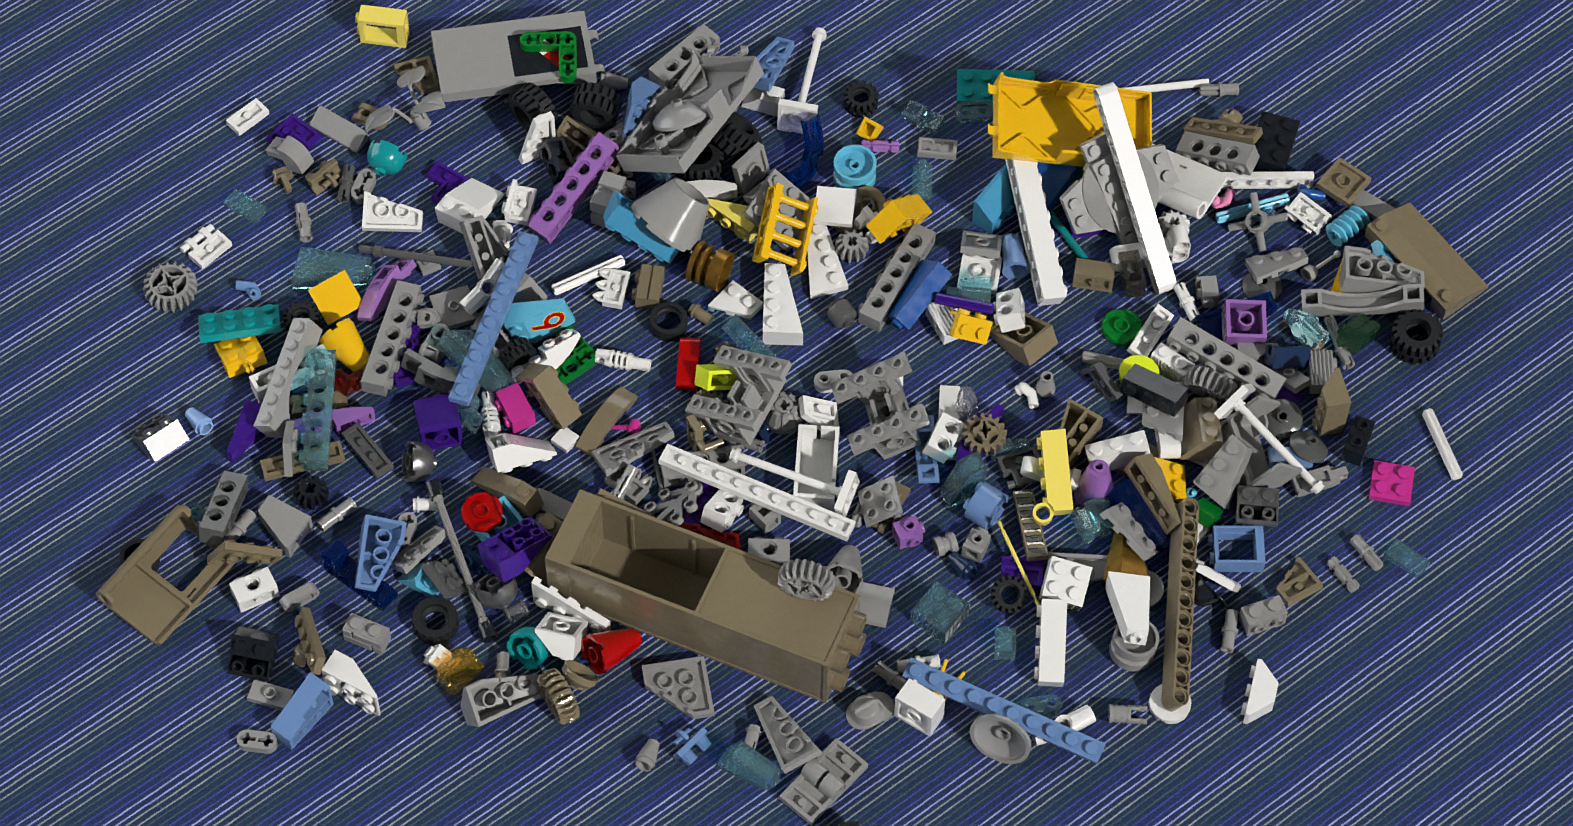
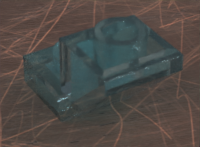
[456,394,484,434]

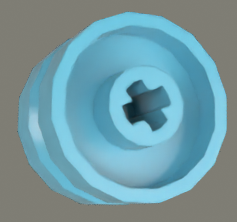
[833,145,877,189]

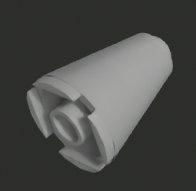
[827,545,863,594]

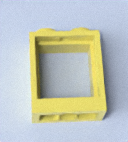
[355,5,410,48]

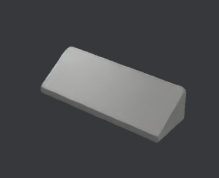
[309,106,369,153]

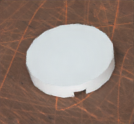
[1148,684,1191,724]

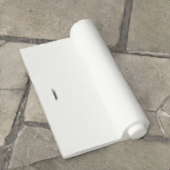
[1152,144,1229,219]

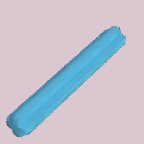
[1215,193,1290,224]

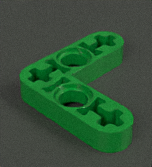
[520,31,577,83]
[554,325,596,385]

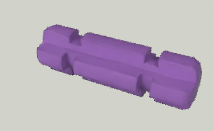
[861,140,900,153]

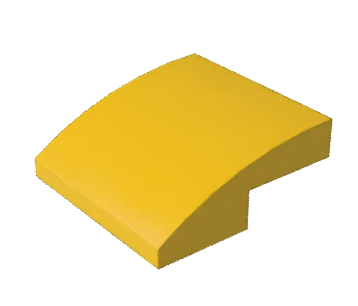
[308,270,362,325]

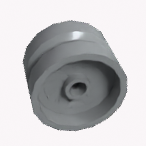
[1109,622,1160,671]

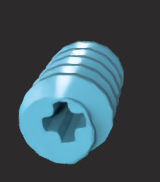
[1326,206,1370,247]

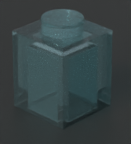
[994,626,1016,660]

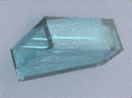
[939,451,987,508]
[716,740,782,791]

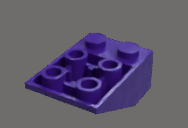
[478,516,552,583]

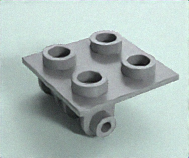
[857,476,903,527]

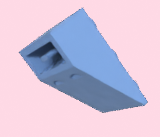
[622,77,661,139]

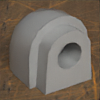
[417,308,441,329]

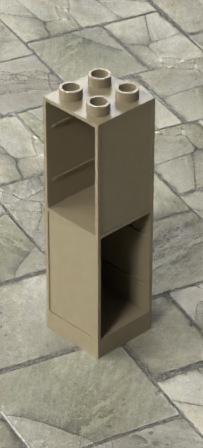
[545,489,867,703]

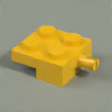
[214,336,267,378]

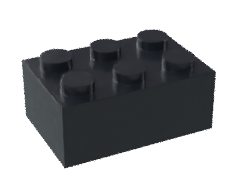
[1253,111,1300,172]

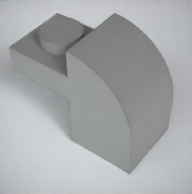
[265,136,314,175]

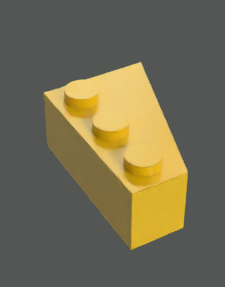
[866,194,932,244]

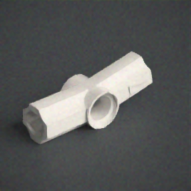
[459,258,505,315]
[1032,705,1096,746]

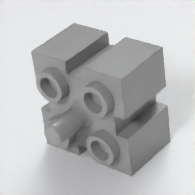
[590,171,629,228]

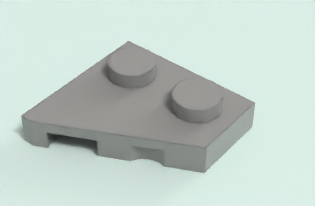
[282,421,299,477]

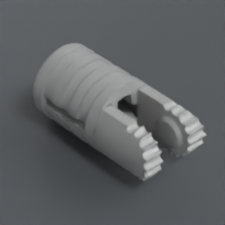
[1108,704,1147,725]

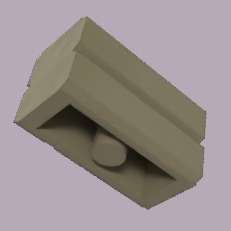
[632,264,665,310]

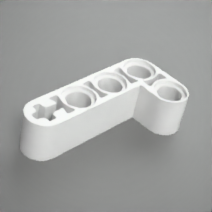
[1109,225,1191,272]

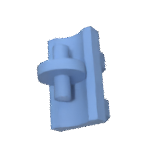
[672,727,712,766]

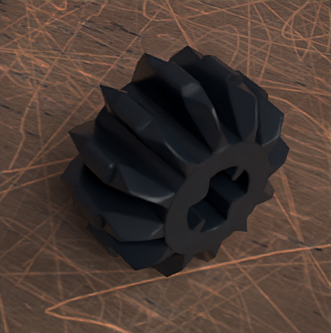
[293,475,329,511]

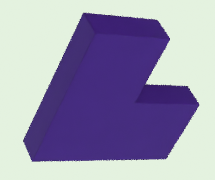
[266,113,322,150]
[426,161,469,205]

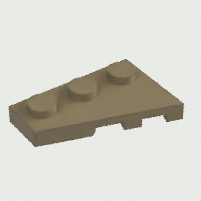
[207,540,282,564]

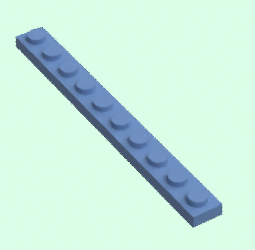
[448,231,539,406]
[902,658,1106,764]

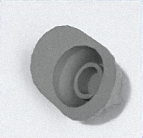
[846,691,895,730]

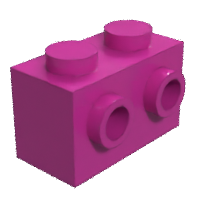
[494,383,536,434]

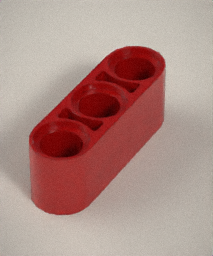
[676,337,701,391]

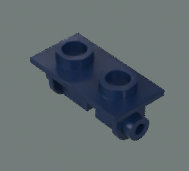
[462,545,494,577]

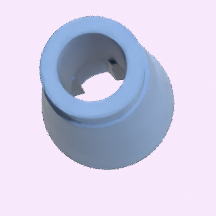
[185,407,213,435]

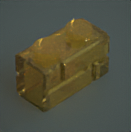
[433,647,484,695]

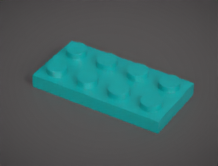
[957,69,1035,106]
[198,304,281,343]

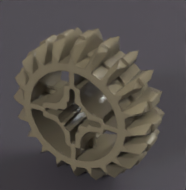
[537,668,580,725]

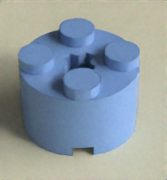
[963,481,1009,530]

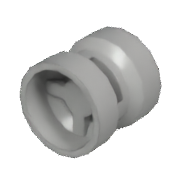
[932,532,959,557]

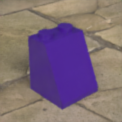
[413,393,464,451]

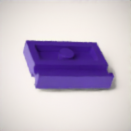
[1001,556,1044,590]

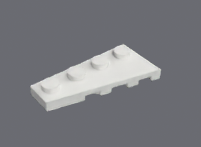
[807,224,848,299]
[531,576,611,633]

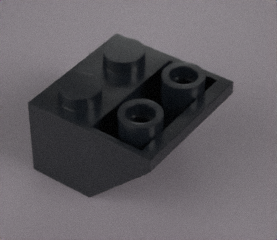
[227,626,280,681]

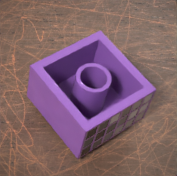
[1221,299,1267,346]

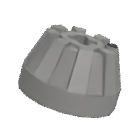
[765,392,804,435]

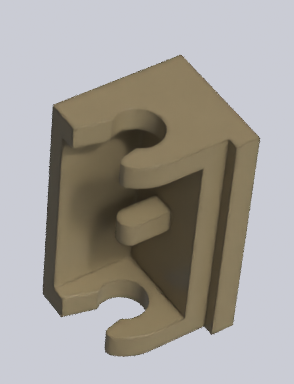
[1072,258,1116,293]

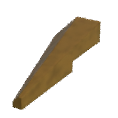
[1103,497,1151,586]

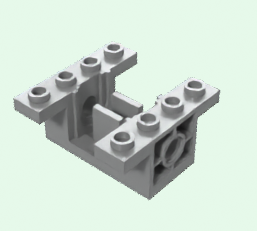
[685,345,792,446]
[830,352,930,460]

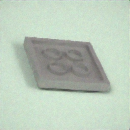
[742,169,810,252]

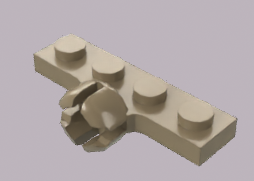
[1184,109,1263,145]
[292,607,326,675]

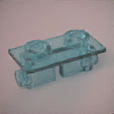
[912,159,932,200]

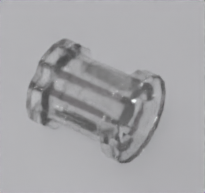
[503,599,530,625]

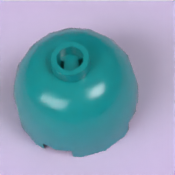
[367,140,408,176]
[507,626,549,670]

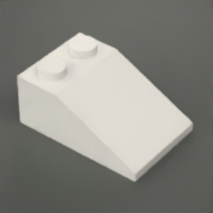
[435,178,504,234]

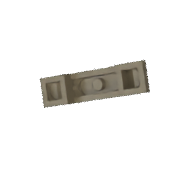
[576,387,638,457]

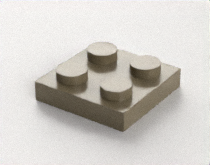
[1316,157,1372,208]

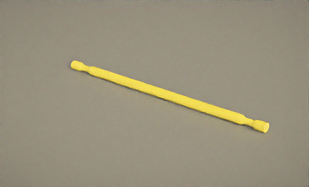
[997,521,1040,606]

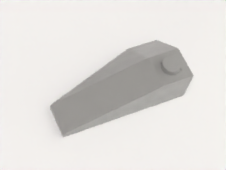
[1340,246,1425,293]
[460,674,543,727]

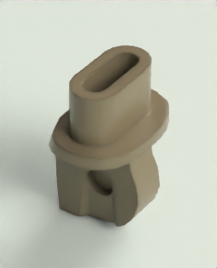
[272,166,293,194]

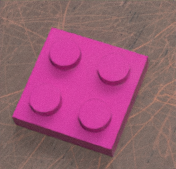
[1368,460,1415,506]

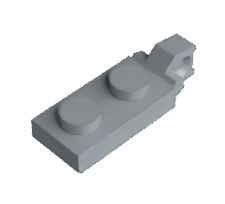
[1290,465,1349,498]

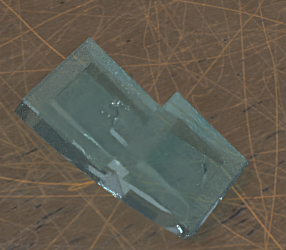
[901,100,946,134]

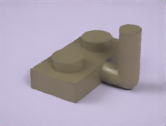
[686,414,724,453]

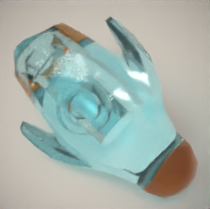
[1283,308,1329,351]

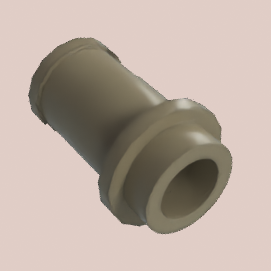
[688,303,714,326]

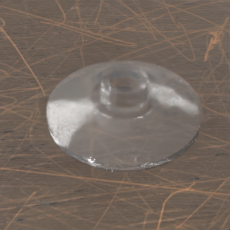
[955,386,978,425]

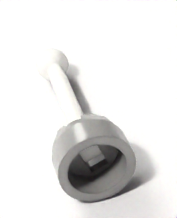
[1300,250,1341,282]

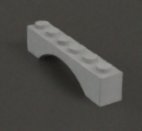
[1301,284,1424,318]
[254,318,323,438]

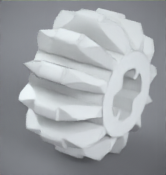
[1157,209,1190,238]

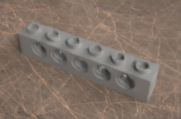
[857,223,936,332]
[361,280,424,397]
[1166,317,1286,400]

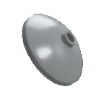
[653,98,709,131]
[970,714,1031,764]

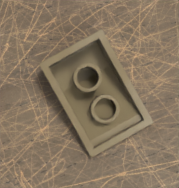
[989,312,1058,366]

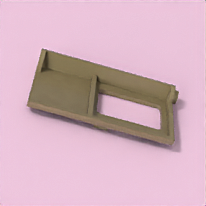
[96,505,236,646]

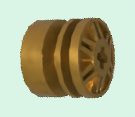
[686,241,734,292]

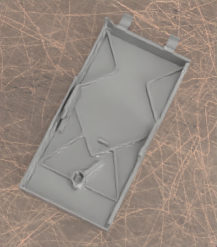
[616,45,764,173]

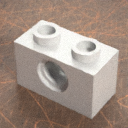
[229,567,280,613]

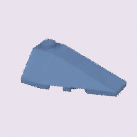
[355,514,407,592]

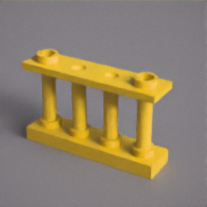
[752,183,818,276]

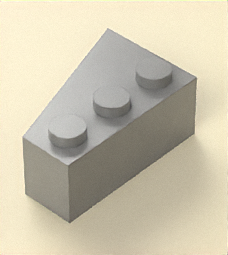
[1193,434,1253,510]

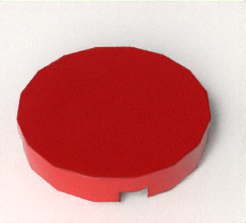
[461,492,503,532]

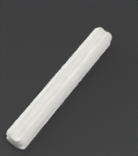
[551,255,625,295]
[1422,408,1463,480]

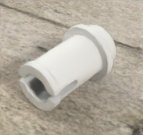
[413,496,438,513]

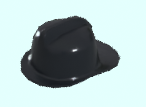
[1194,571,1228,608]

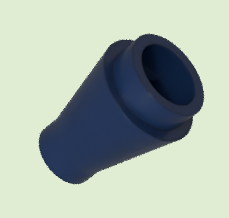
[947,551,978,580]

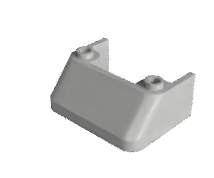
[1220,396,1302,488]

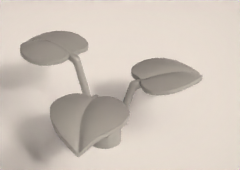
[365,65,445,133]

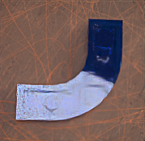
[783,113,824,188]

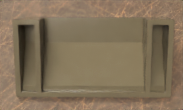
[1365,203,1489,321]

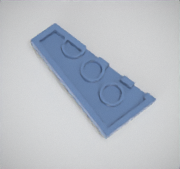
[753,37,795,92]

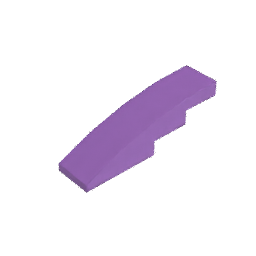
[292,407,376,437]

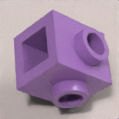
[892,515,925,550]

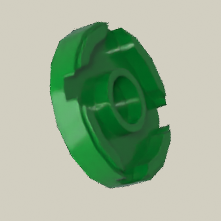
[1101,309,1142,346]

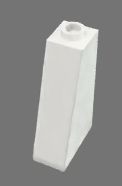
[1105,571,1150,645]

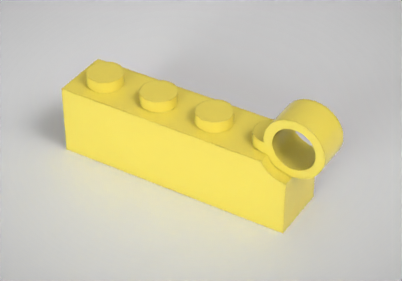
[1032,429,1073,526]

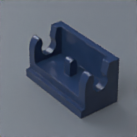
[1263,343,1311,369]

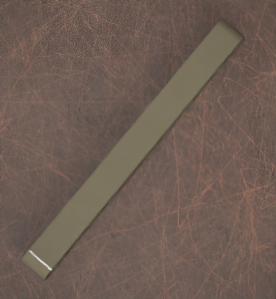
[1161,497,1199,712]

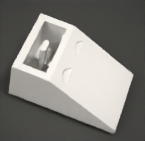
[485,433,557,473]
[321,650,381,716]

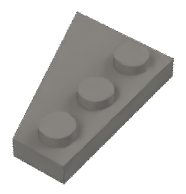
[1245,247,1308,285]
[1100,502,1158,561]

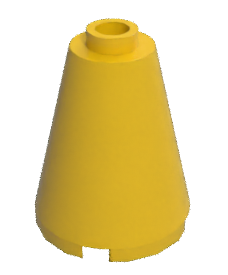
[319,318,370,375]

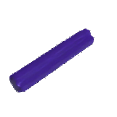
[935,293,994,315]

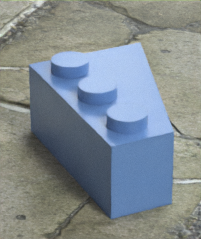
[270,672,334,750]

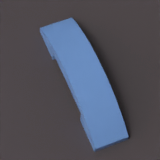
[915,415,939,484]

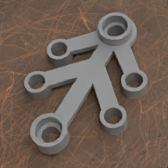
[644,480,703,526]

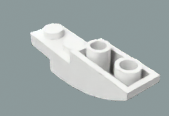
[506,329,581,384]

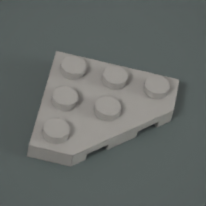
[641,656,714,719]

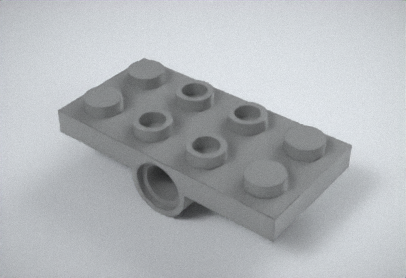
[779,738,868,826]

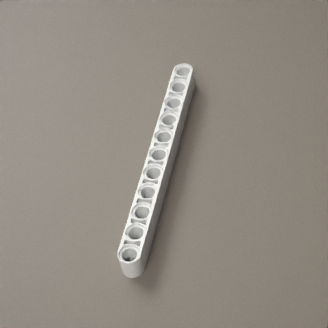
[1093,82,1177,295]

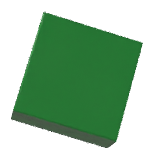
[1197,497,1224,529]

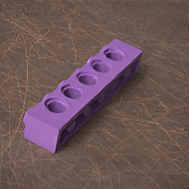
[528,132,620,244]

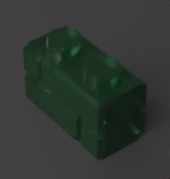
[1336,313,1380,354]

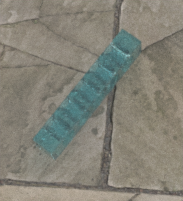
[299,349,336,471]

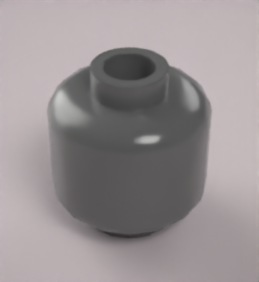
[827,298,857,329]

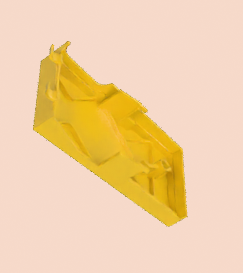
[988,72,1152,167]

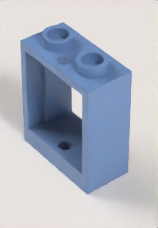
[1208,526,1266,572]

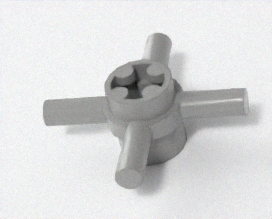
[1228,192,1288,252]

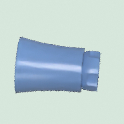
[1002,233,1030,279]

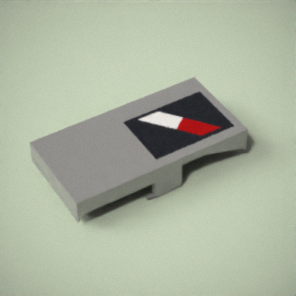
[431,11,605,103]

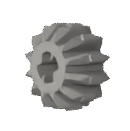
[835,229,869,264]

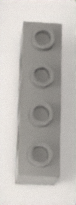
[648,24,720,90]
[1176,131,1260,176]
[660,445,745,488]

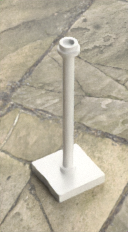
[777,28,827,136]
[1214,384,1325,495]
[729,448,860,517]

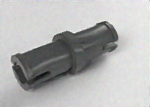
[337,164,356,203]

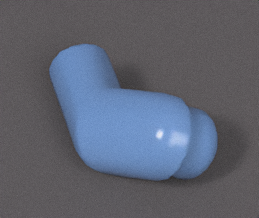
[236,280,261,300]

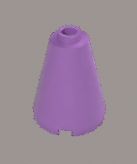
[1074,459,1115,511]

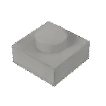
[415,250,441,276]

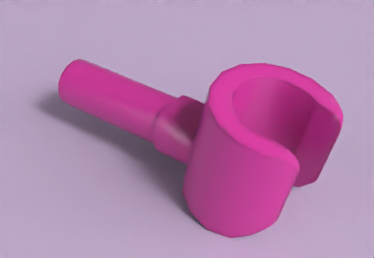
[611,419,641,434]

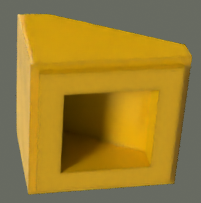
[856,117,884,142]

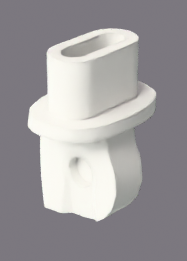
[492,220,513,248]

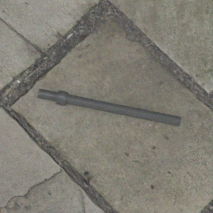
[359,245,472,268]

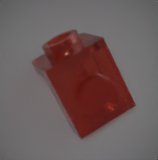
[331,369,364,396]

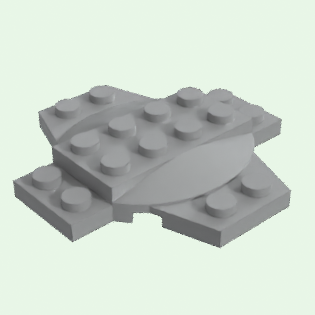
[1059,131,1179,245]

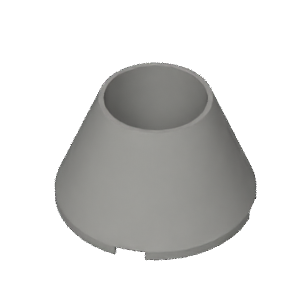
[631,178,710,254]

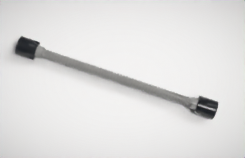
[424,479,498,643]

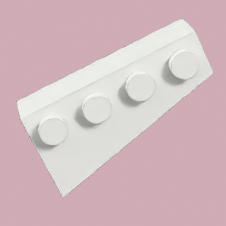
[763,263,803,345]
[1034,599,1067,687]

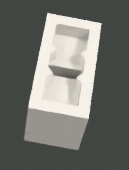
[993,288,1025,333]
[922,412,965,464]
[700,489,744,533]

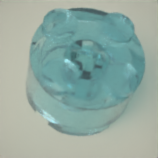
[1070,497,1114,544]

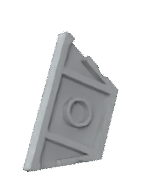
[1142,380,1185,441]

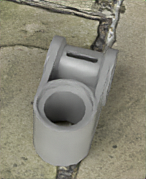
[418,323,451,364]

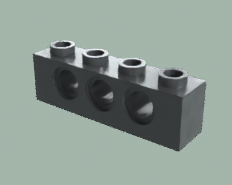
[196,471,248,545]

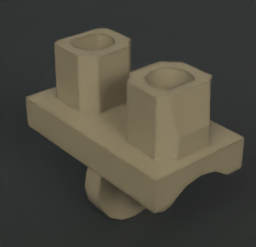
[305,159,342,196]

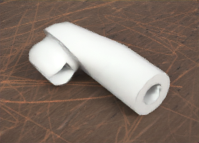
[1015,382,1039,409]

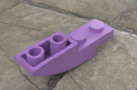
[357,259,417,322]

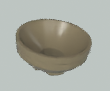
[562,660,599,691]

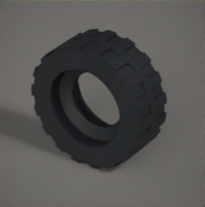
[412,596,459,645]

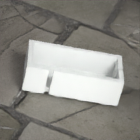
[793,424,840,511]

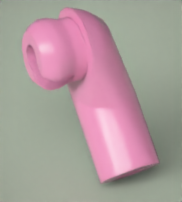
[1210,188,1236,209]

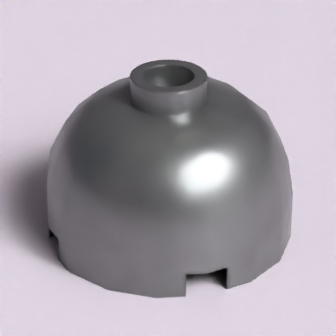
[402,441,437,482]
[475,573,518,610]

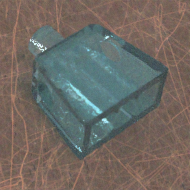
[947,276,993,315]

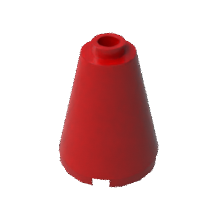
[581,628,642,675]

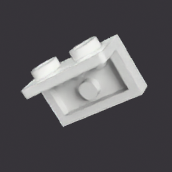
[502,179,537,226]
[1284,192,1332,235]

